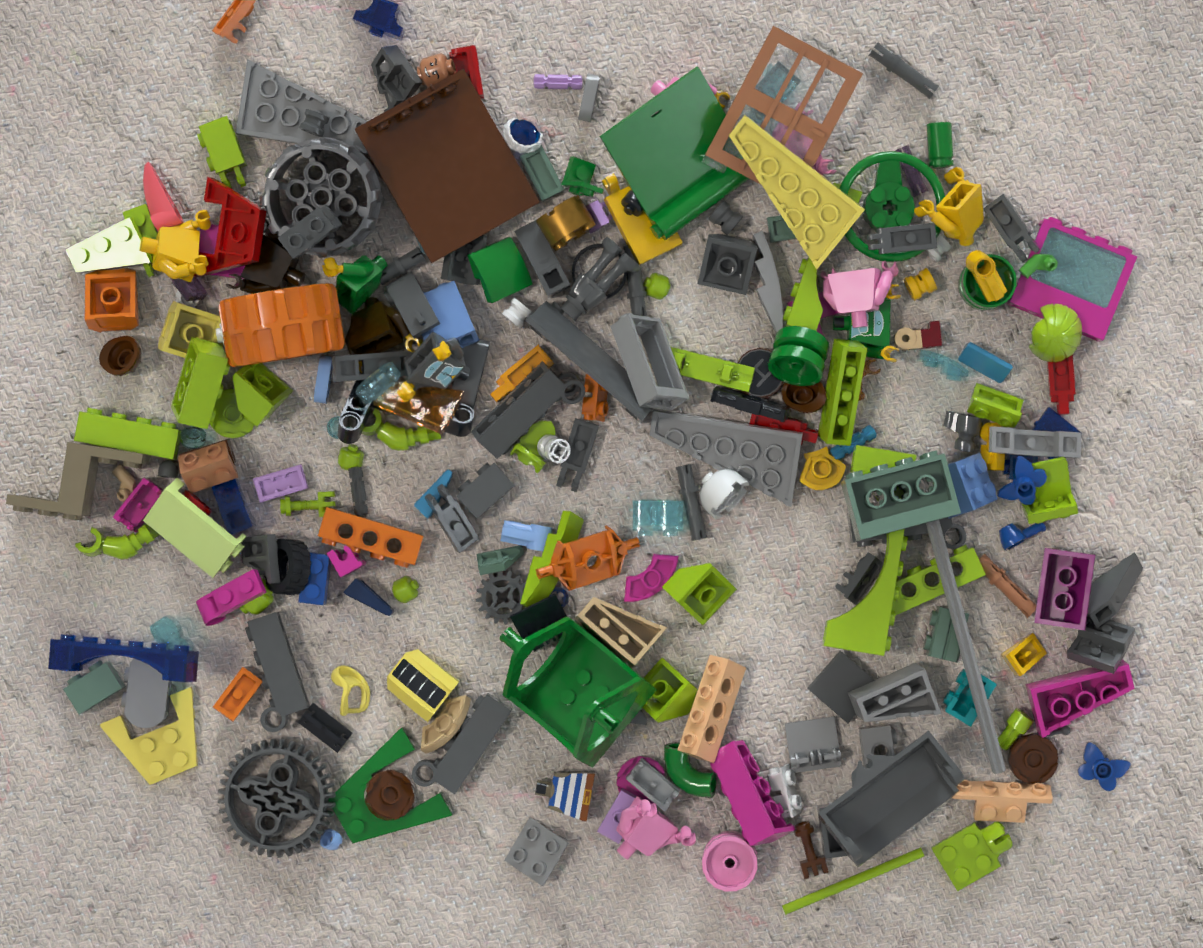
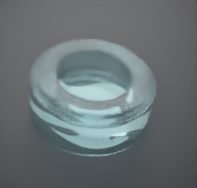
[180,426,206,449]

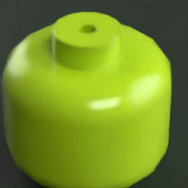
[643,273,670,300]
[338,444,364,470]
[392,576,419,603]

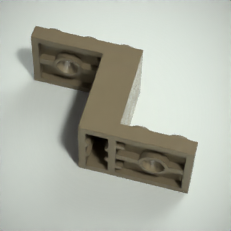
[6,442,151,520]

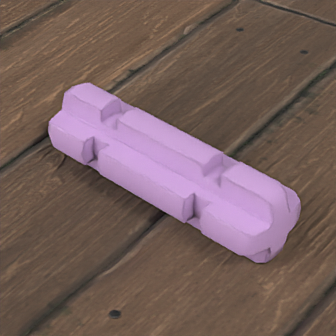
[533,74,582,90]

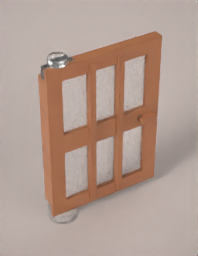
[701,24,863,184]

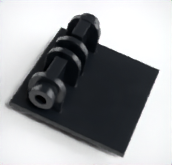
[510,594,567,652]

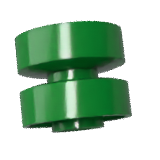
[958,254,1017,311]

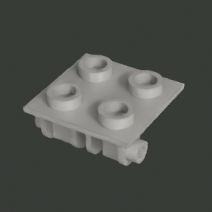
[785,716,842,773]
[504,817,569,887]

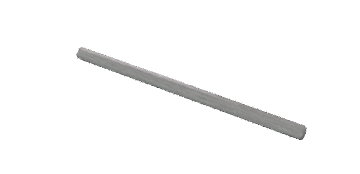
[926,520,1006,774]

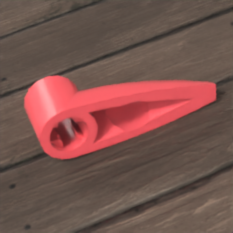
[143,162,184,231]

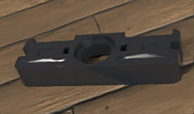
[710,386,790,422]

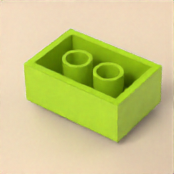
[171,337,230,429]

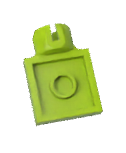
[931,821,1013,891]

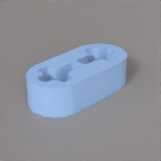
[314,355,333,404]

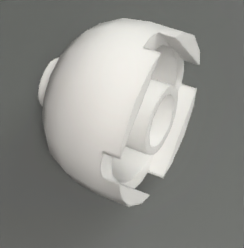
[700,469,749,520]

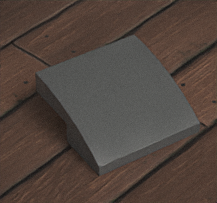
[1067,618,1135,674]
[807,651,875,724]

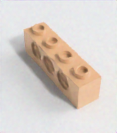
[678,655,746,763]

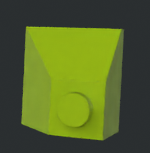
[233,363,294,427]
[662,563,737,626]
[642,657,698,723]

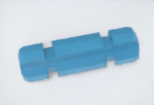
[830,425,877,460]

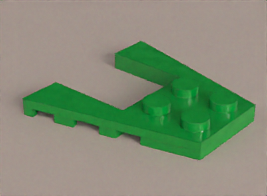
[329,727,453,844]

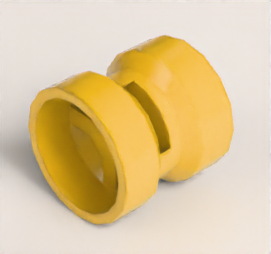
[903,268,937,301]

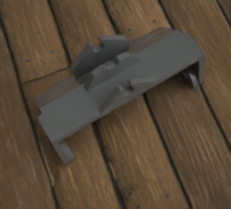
[818,731,965,867]

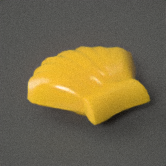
[799,446,846,490]

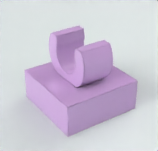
[586,200,613,234]

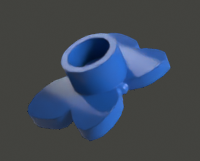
[997,456,1047,505]
[1077,742,1131,791]

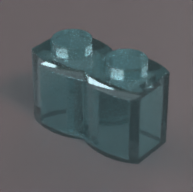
[633,500,683,536]
[150,615,198,668]

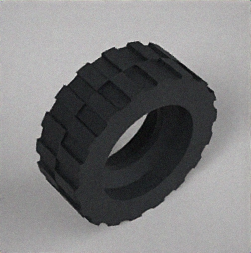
[264,538,311,595]

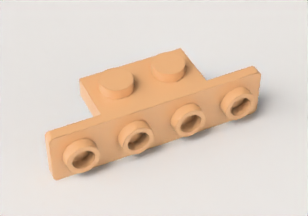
[951,780,1053,823]

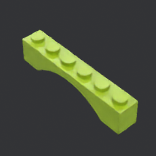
[783,183,862,331]

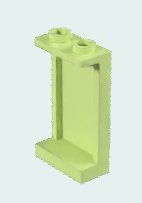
[143,478,247,578]

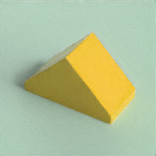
[1001,633,1047,677]

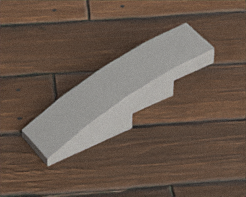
[752,231,783,333]

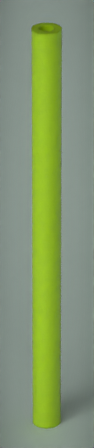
[782,847,925,915]

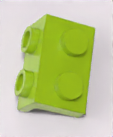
[967,383,1024,428]

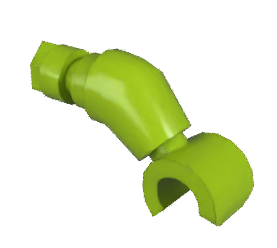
[362,408,441,451]
[75,524,160,560]

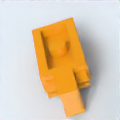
[490,344,554,403]

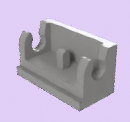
[626,758,680,812]

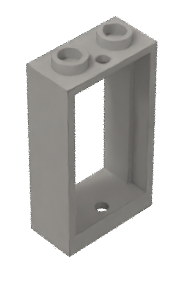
[610,313,689,410]

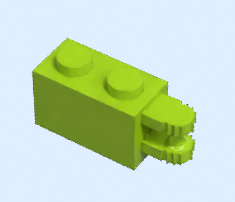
[197,116,247,188]

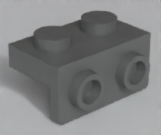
[441,235,487,285]

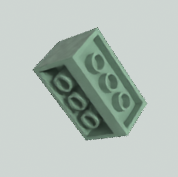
[841,450,961,541]

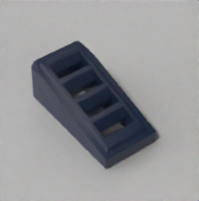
[343,578,395,616]

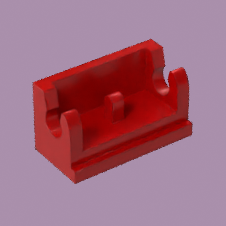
[449,45,484,98]

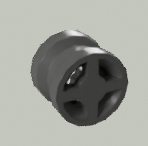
[299,109,330,137]

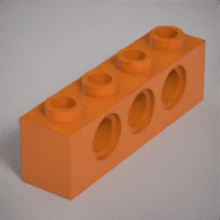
[318,507,423,568]

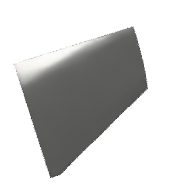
[371,45,422,112]

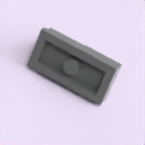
[835,552,883,605]

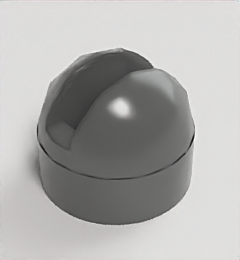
[157,460,178,478]

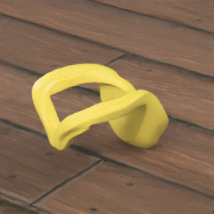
[331,665,370,716]

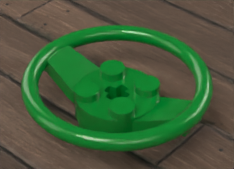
[839,151,945,262]

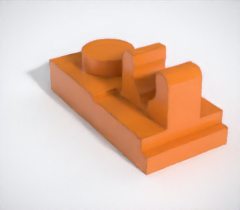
[212,0,256,44]
[213,667,263,722]

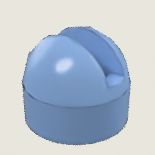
[320,829,342,851]

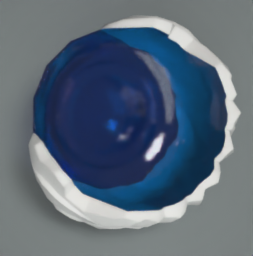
[503,118,542,154]

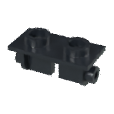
[298,703,353,753]

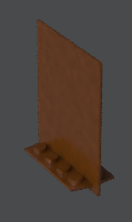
[355,69,540,263]

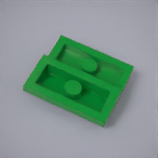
[467,237,533,303]

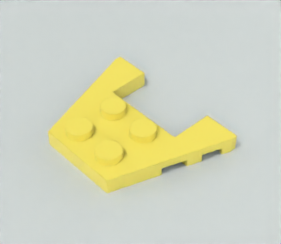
[100,687,198,785]

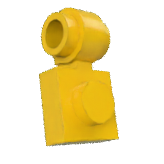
[980,422,1005,471]

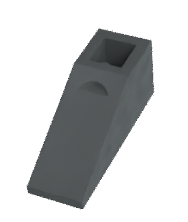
[514,220,571,298]
[1087,552,1143,628]

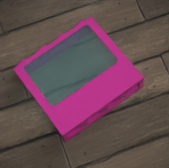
[1007,217,1138,342]

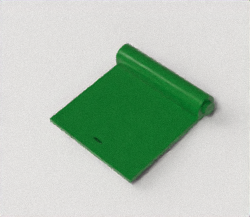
[599,66,749,240]

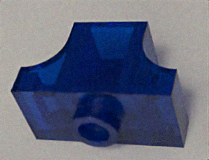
[353,0,405,41]

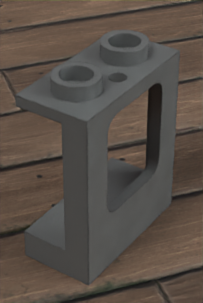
[278,204,342,259]

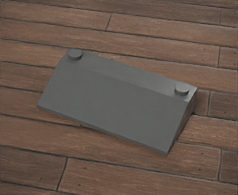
[525,301,654,423]

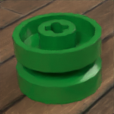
[768,326,829,386]

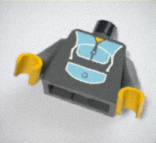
[397,332,470,402]

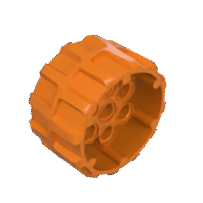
[218,283,345,367]

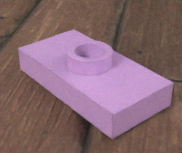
[253,464,309,503]
[597,788,643,844]

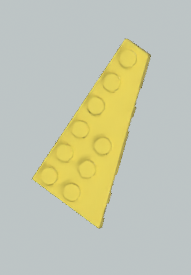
[729,115,865,269]

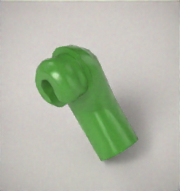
[1019,254,1058,279]

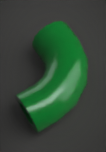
[664,743,717,798]

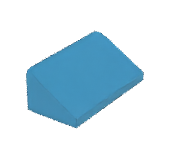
[958,342,1013,383]

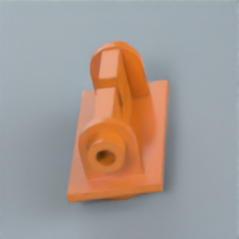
[581,374,609,422]

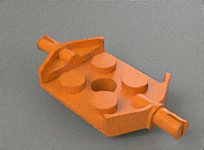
[536,525,640,591]

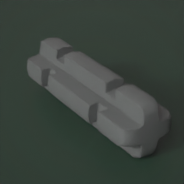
[348,467,368,516]

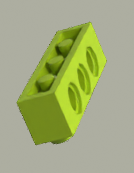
[818,339,867,446]
[891,544,986,616]

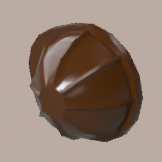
[99,336,142,376]
[781,381,827,413]

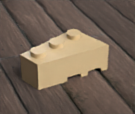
[574,597,667,668]

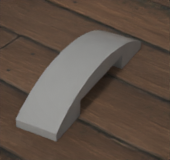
[989,426,1081,458]

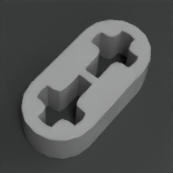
[578,73,600,122]

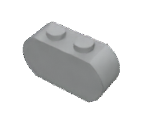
[121,651,174,728]

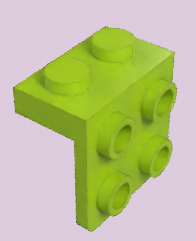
[1021,457,1078,524]

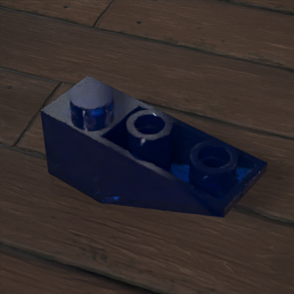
[212,478,256,536]

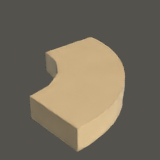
[421,695,471,754]

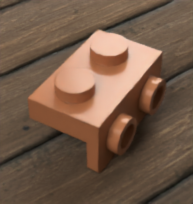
[178,441,238,494]

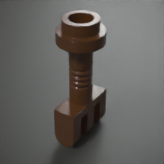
[794,821,829,879]

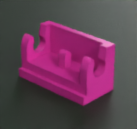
[113,478,164,533]
[327,546,366,577]

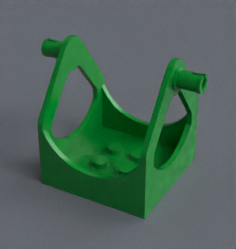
[500,617,657,768]

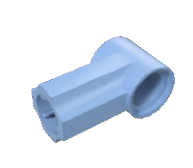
[500,520,553,552]

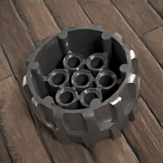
[260,137,385,258]

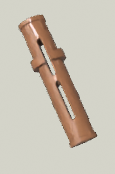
[979,554,1037,618]

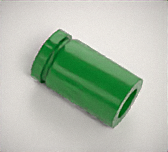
[926,122,954,169]

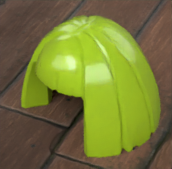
[1029,304,1082,362]

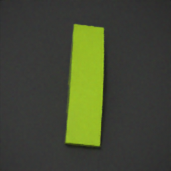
[520,511,584,608]

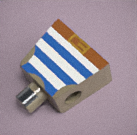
[535,771,595,822]

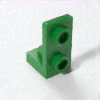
[561,156,604,197]

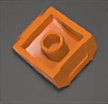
[85,268,139,333]

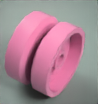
[702,831,758,892]

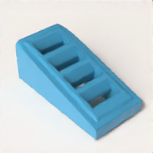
[414,470,453,519]

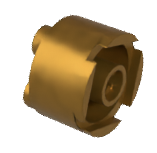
[536,195,596,251]

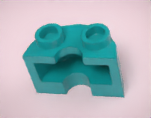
[942,669,997,727]

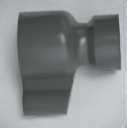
[943,411,983,452]

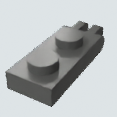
[867,223,937,254]

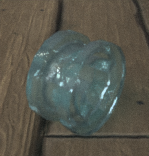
[327,416,350,439]

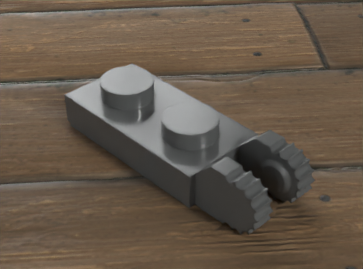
[983,194,1040,262]
[556,418,599,492]
[424,484,479,553]

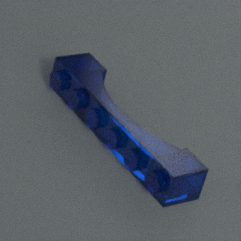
[48,634,199,682]

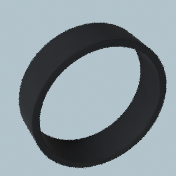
[572,244,627,299]

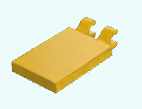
[602,173,683,265]

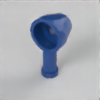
[999,522,1046,551]

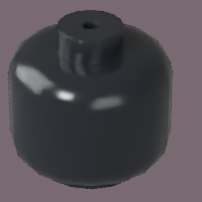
[621,190,644,217]

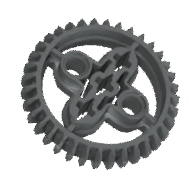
[218,738,336,858]

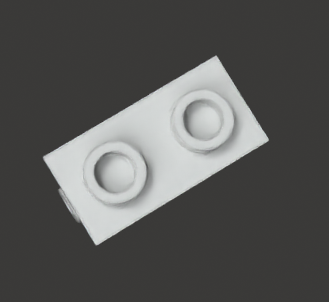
[768,764,802,818]

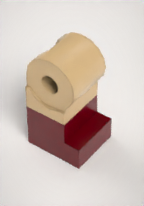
[893,321,942,351]

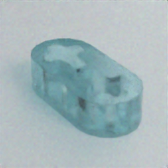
[356,362,401,404]

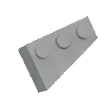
[848,662,942,722]

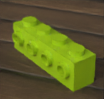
[74,408,182,460]

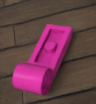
[196,569,267,626]

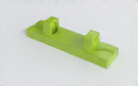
[671,347,755,393]

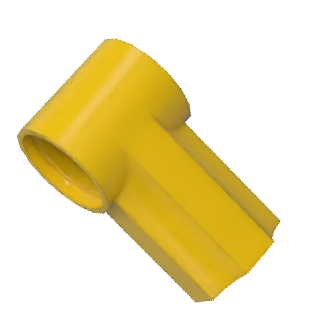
[966,250,1007,302]

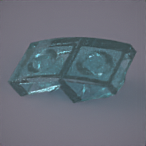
[917,350,969,381]

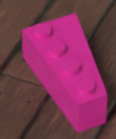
[1025,659,1135,738]
[710,740,795,847]

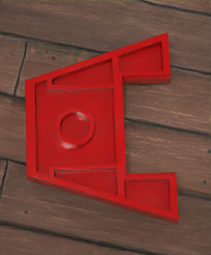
[193,177,267,277]

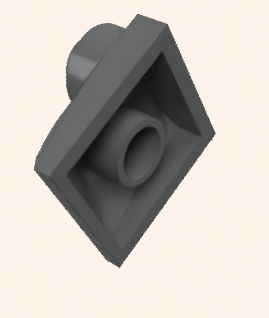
[697,234,758,295]

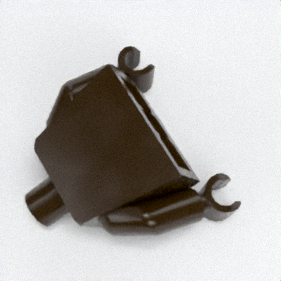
[226,219,306,294]

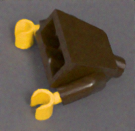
[345,297,423,373]

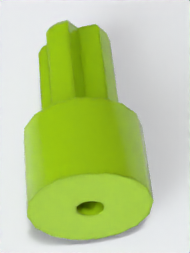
[998,708,1034,750]

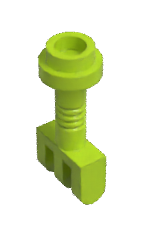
[280,491,336,517]

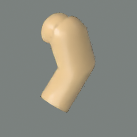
[112,464,136,502]

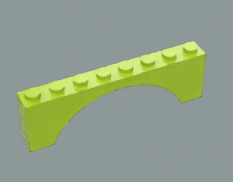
[822,445,916,656]

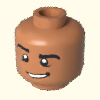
[417,53,456,88]

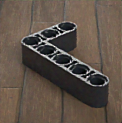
[337,378,474,444]

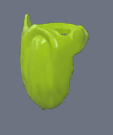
[510,421,556,473]

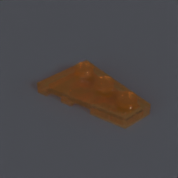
[374,380,464,435]

